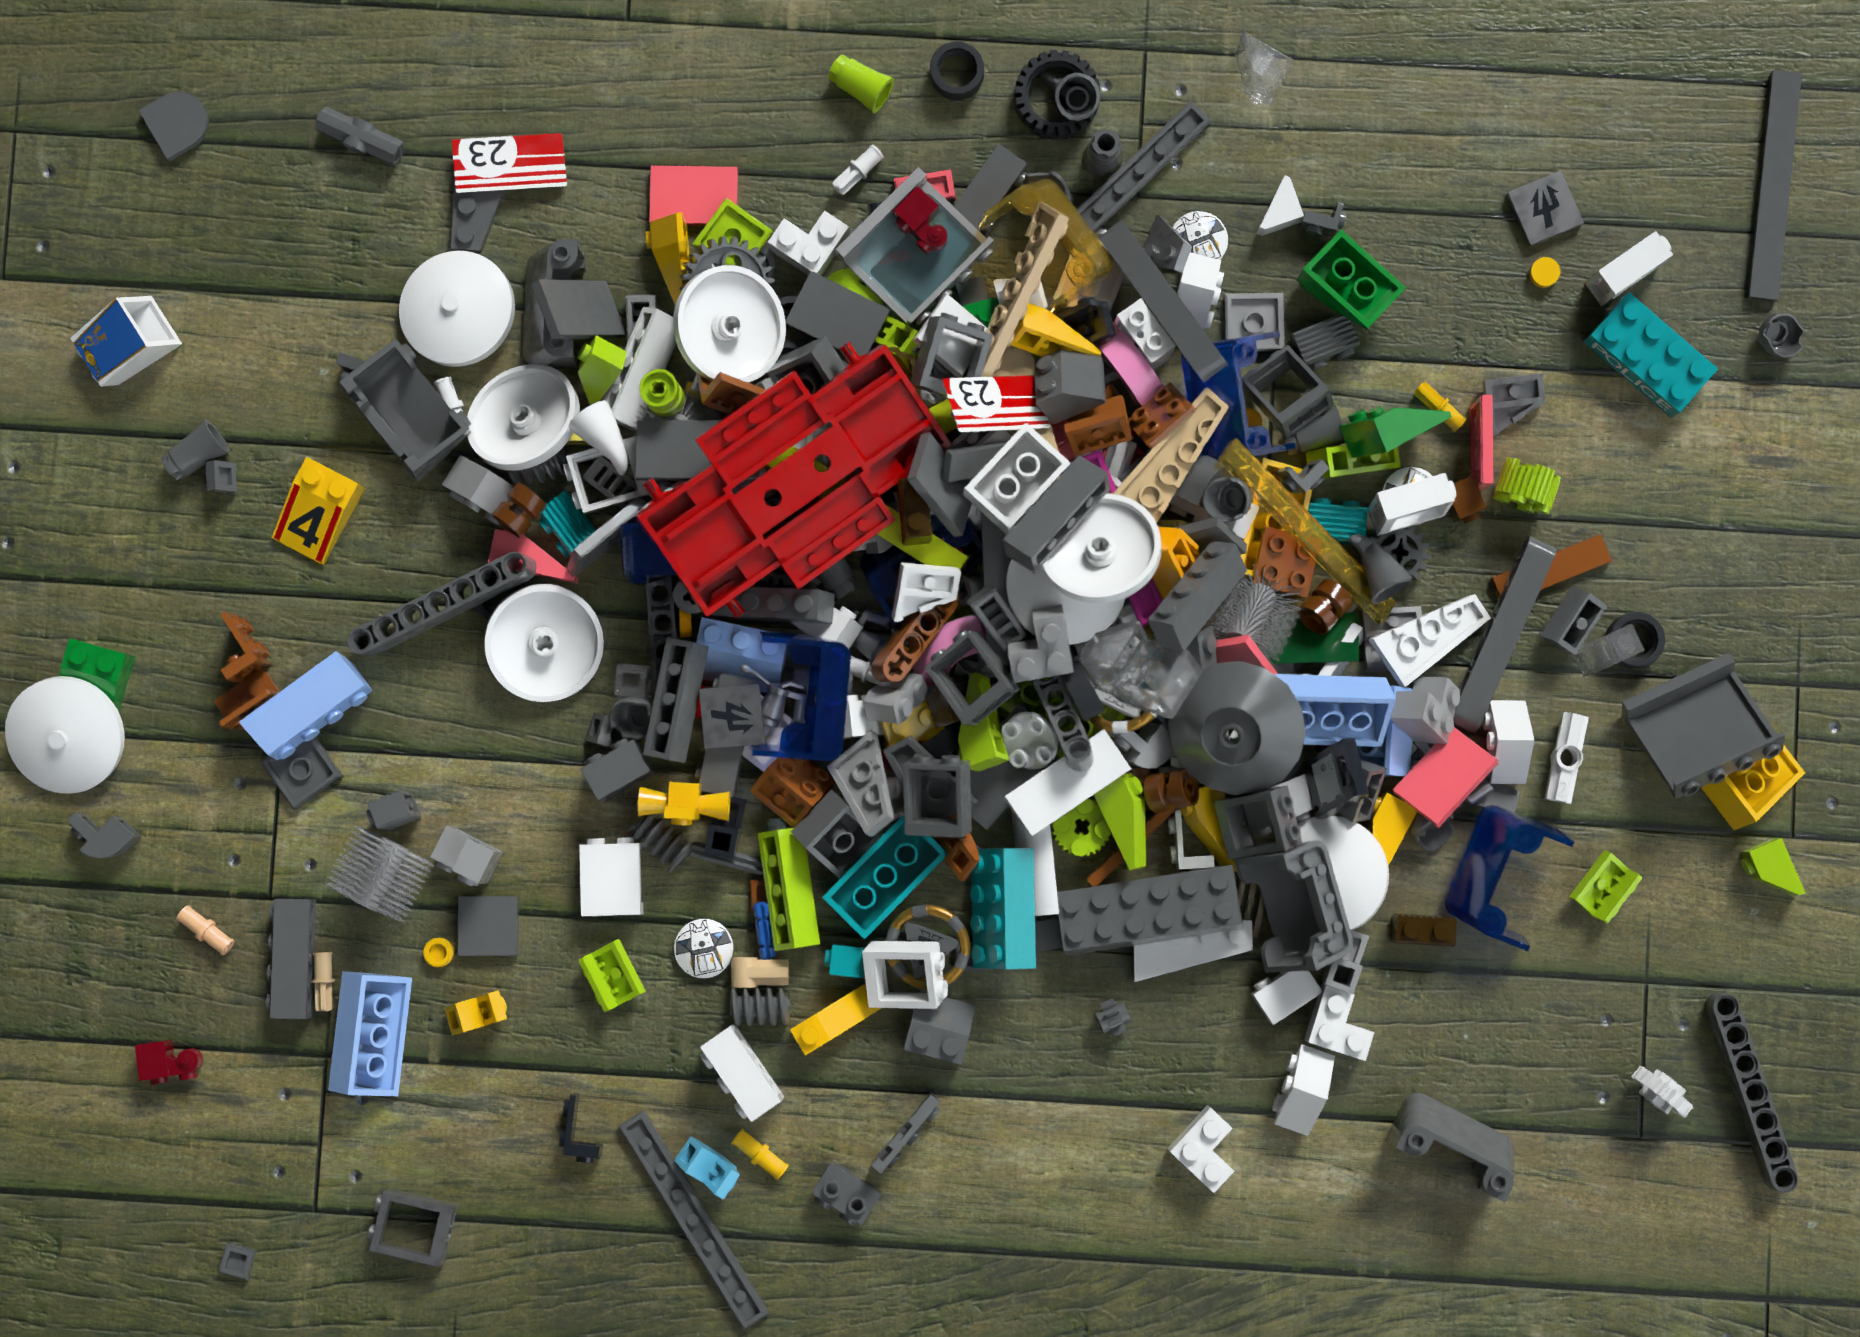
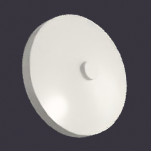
[399,251,515,367]
[673,265,786,382]
[467,364,580,471]
[1042,493,1162,603]
[1006,559,1125,645]
[484,584,604,702]
[5,676,125,794]
[1298,816,1389,931]

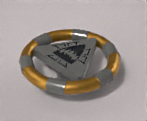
[885,904,970,989]

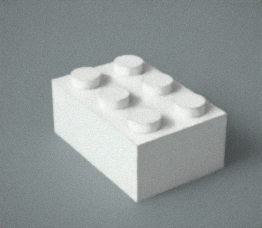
[963,423,1071,534]
[700,1023,784,1122]

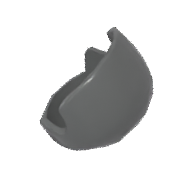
[1759,313,1805,358]
[1202,477,1252,522]
[609,696,653,740]
[1411,812,1454,852]

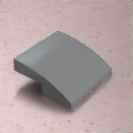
[1362,606,1422,672]

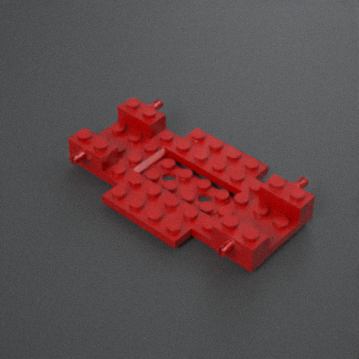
[634,341,952,618]

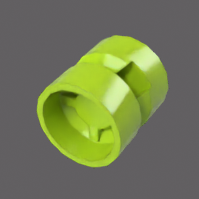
[639,369,685,417]

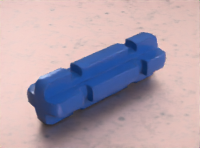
[753,902,776,960]

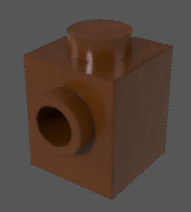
[1449,476,1487,524]

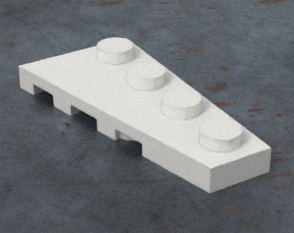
[1368,594,1491,687]
[1133,920,1253,982]

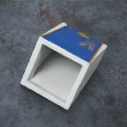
[70,296,182,387]

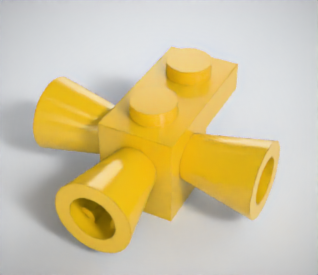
[638,782,730,825]

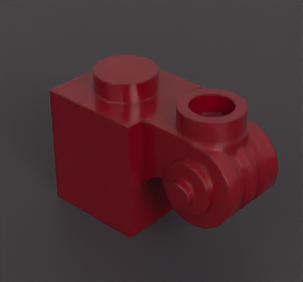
[893,186,948,255]
[135,1039,203,1085]

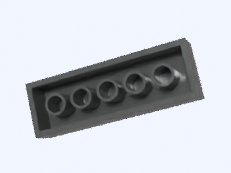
[1057,865,1243,956]

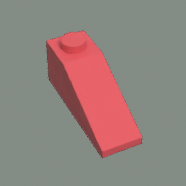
[488,528,579,584]

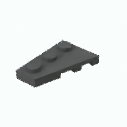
[451,181,505,253]
[883,735,978,818]
[872,1093,940,1174]

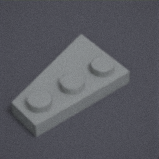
[827,730,894,837]

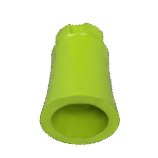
[828,54,895,114]

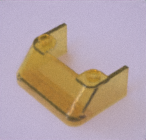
[978,179,1113,314]

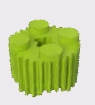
[1493,457,1561,515]
[1051,798,1111,857]

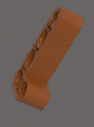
[871,593,959,682]

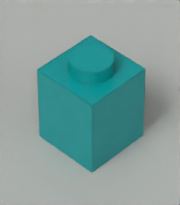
[824,944,865,978]

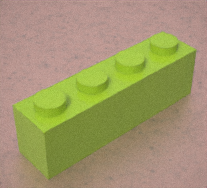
[757,828,820,951]

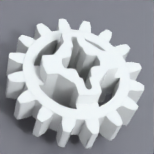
[1631,1066,1693,1118]

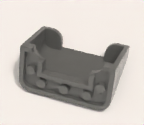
[522,239,587,370]
[339,339,472,482]
[1233,840,1353,973]
[1385,1093,1514,1203]

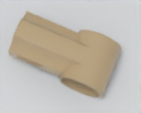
[731,957,789,988]

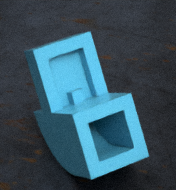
[674,1136,740,1200]

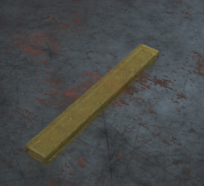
[1217,438,1396,625]

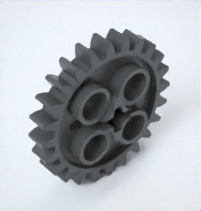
[680,236,774,291]

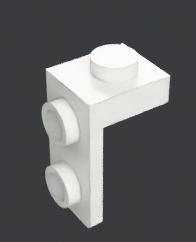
[1168,810,1214,871]

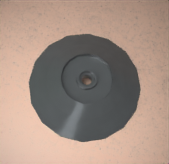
[1168,661,1306,795]

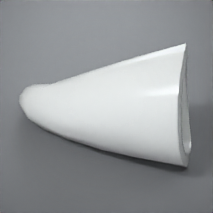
[568,400,628,475]

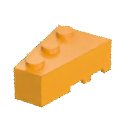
[1152,527,1201,600]

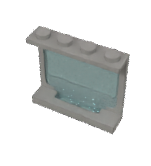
[835,167,994,328]

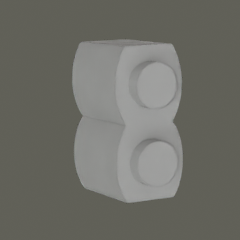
[863,671,928,724]

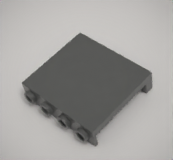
[1622,653,1785,799]

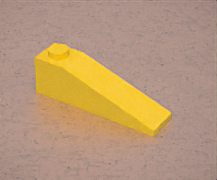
[646,212,690,305]

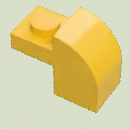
[444,990,507,1036]

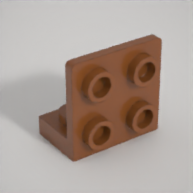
[696,372,766,414]
[1128,382,1195,449]
[1064,395,1132,457]
[1252,527,1320,600]
[220,611,271,683]
[214,668,280,731]
[750,745,835,828]

